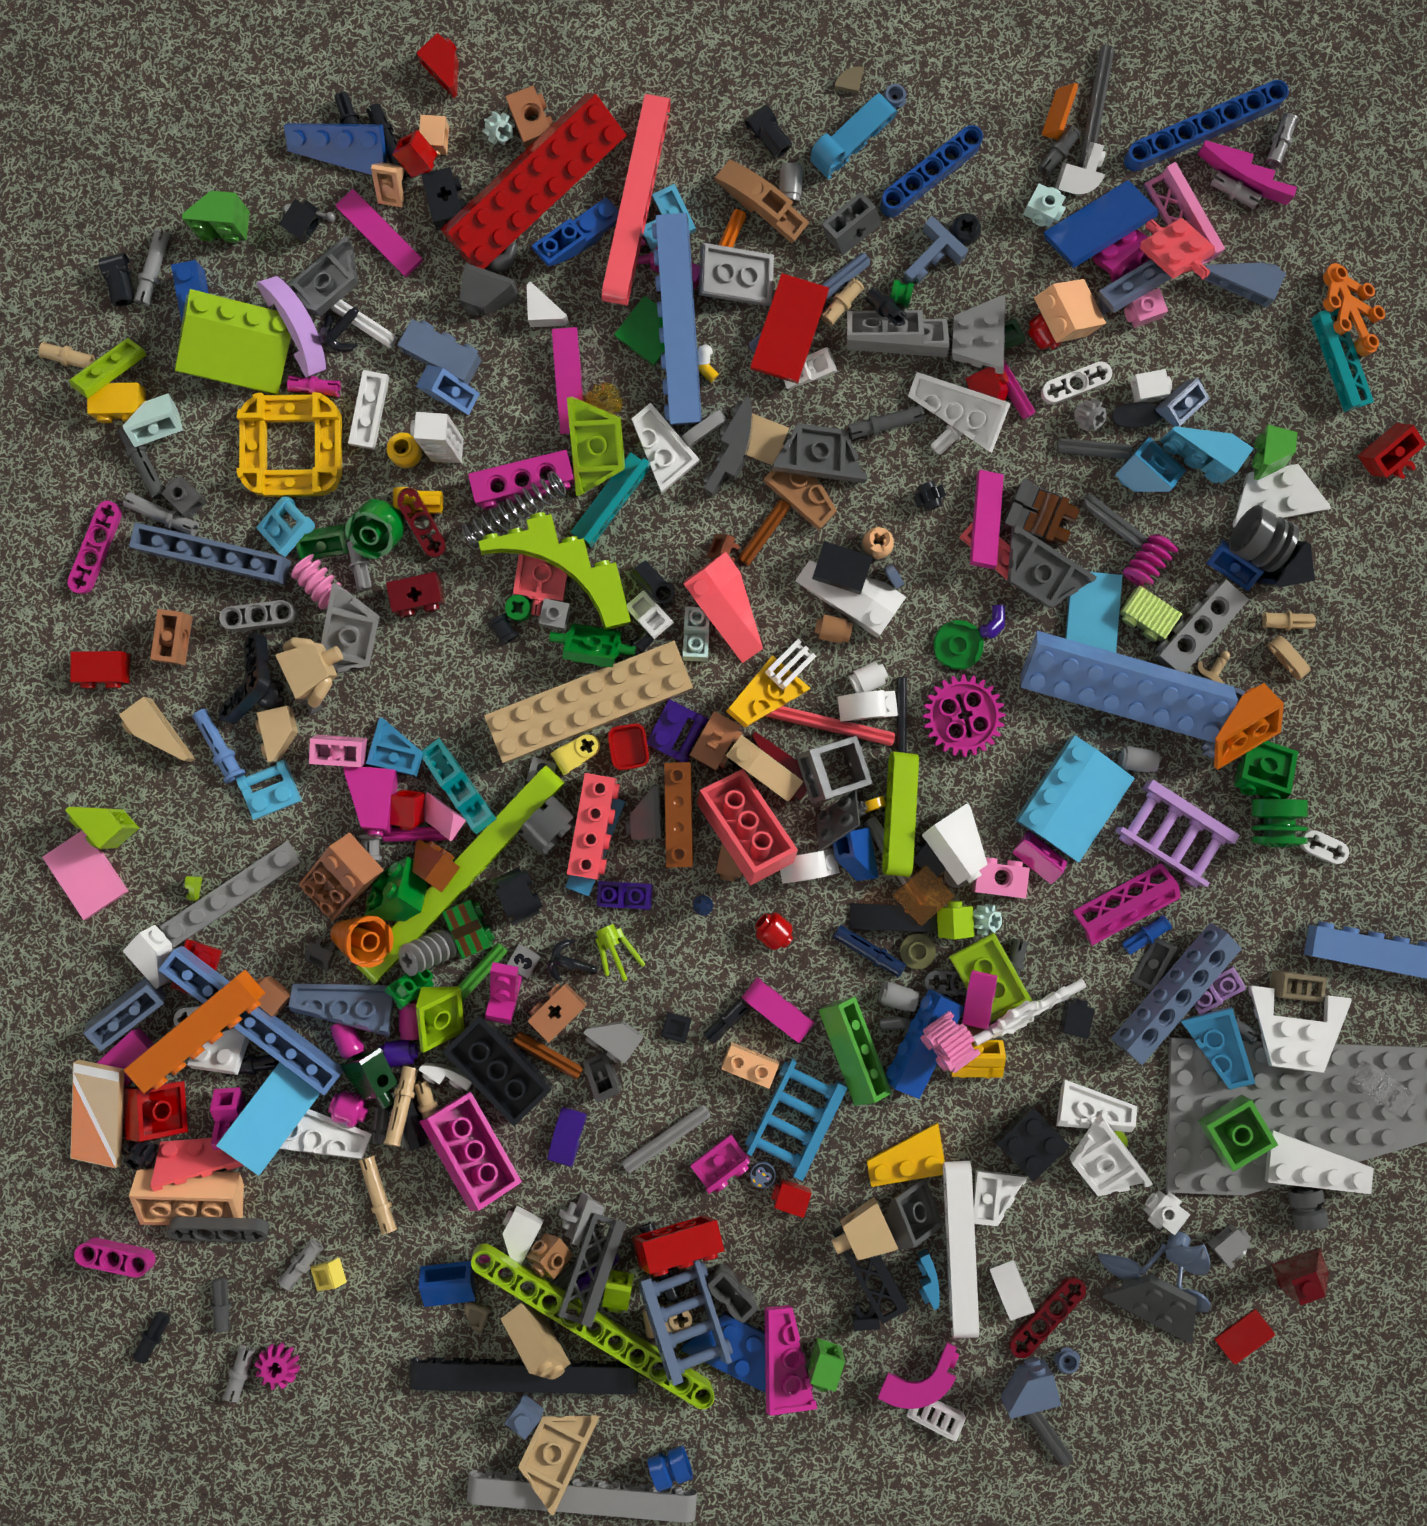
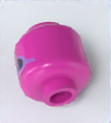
[328,1090,369,1128]

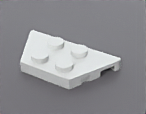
[1233,464,1331,527]
[1069,1115,1153,1196]

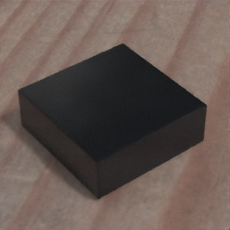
[661,1012,692,1043]

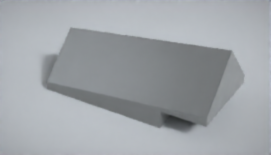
[847,310,949,358]

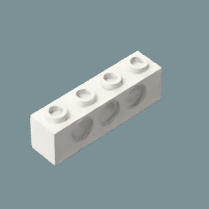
[410,412,464,464]

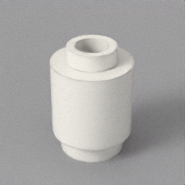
[849,661,888,693]

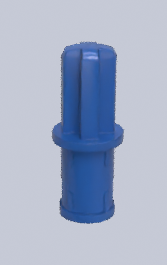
[1122,915,1172,954]

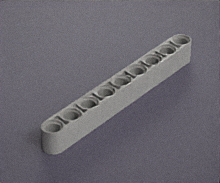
[467,1470,698,1523]

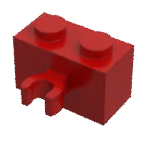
[1357,423,1426,479]

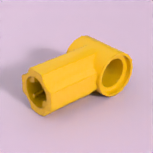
[393,487,443,516]

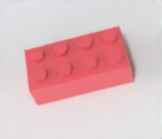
[697,769,798,886]

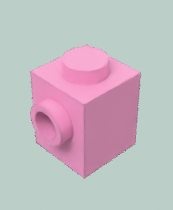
[1124,288,1168,328]

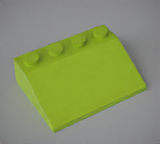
[175,289,291,395]

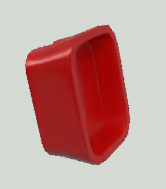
[608,724,649,770]

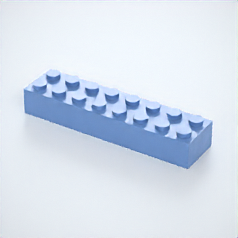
[1020,631,1238,743]

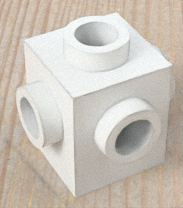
[1144,1190,1190,1235]

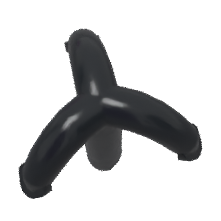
[319,307,359,352]
[547,939,598,982]

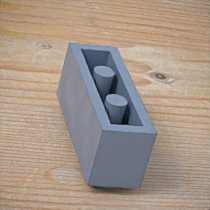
[398,319,481,385]
[83,977,165,1051]

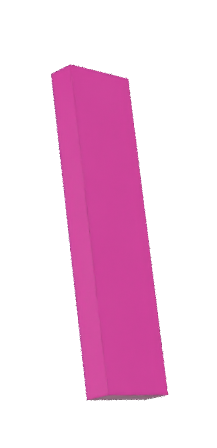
[335,189,423,278]
[969,470,1004,569]

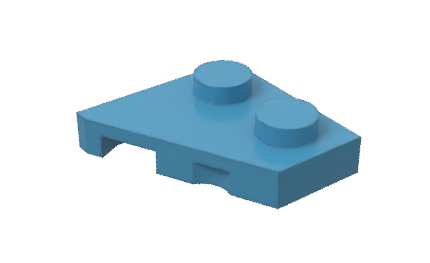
[366,717,423,777]

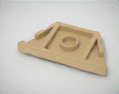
[518,1415,600,1516]

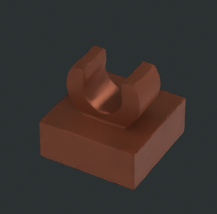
[707,534,740,562]

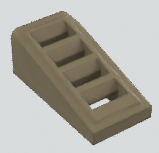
[1270,970,1327,1002]

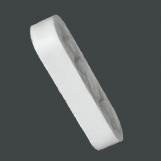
[1041,362,1112,405]

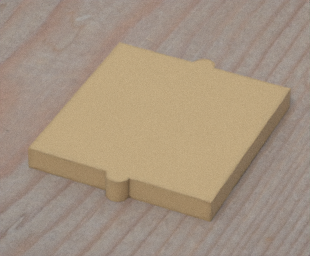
[747,413,789,465]

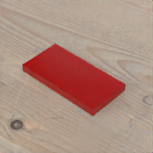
[750,273,829,384]

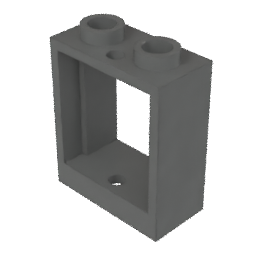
[795,736,873,804]

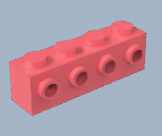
[567,773,620,879]

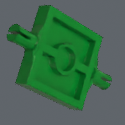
[549,623,636,668]

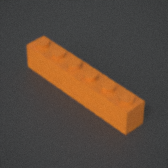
[123,969,265,1093]

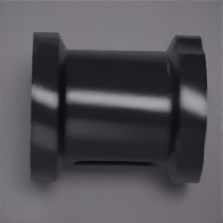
[487,613,519,646]

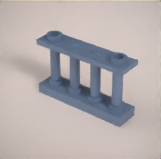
[636,1259,733,1386]

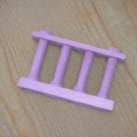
[1115,780,1240,888]

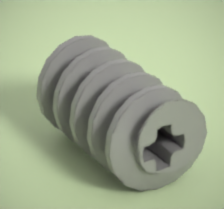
[399,929,457,976]

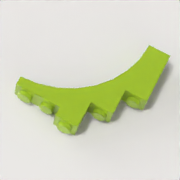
[478,512,631,631]

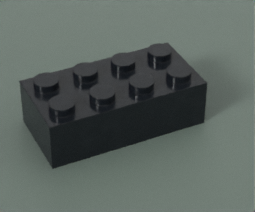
[443,1013,554,1126]

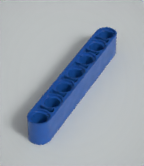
[1124,80,1289,172]

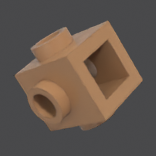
[526,1233,573,1279]

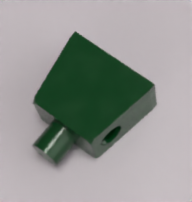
[340,1048,397,1109]

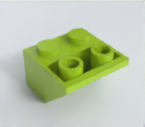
[65,807,139,849]

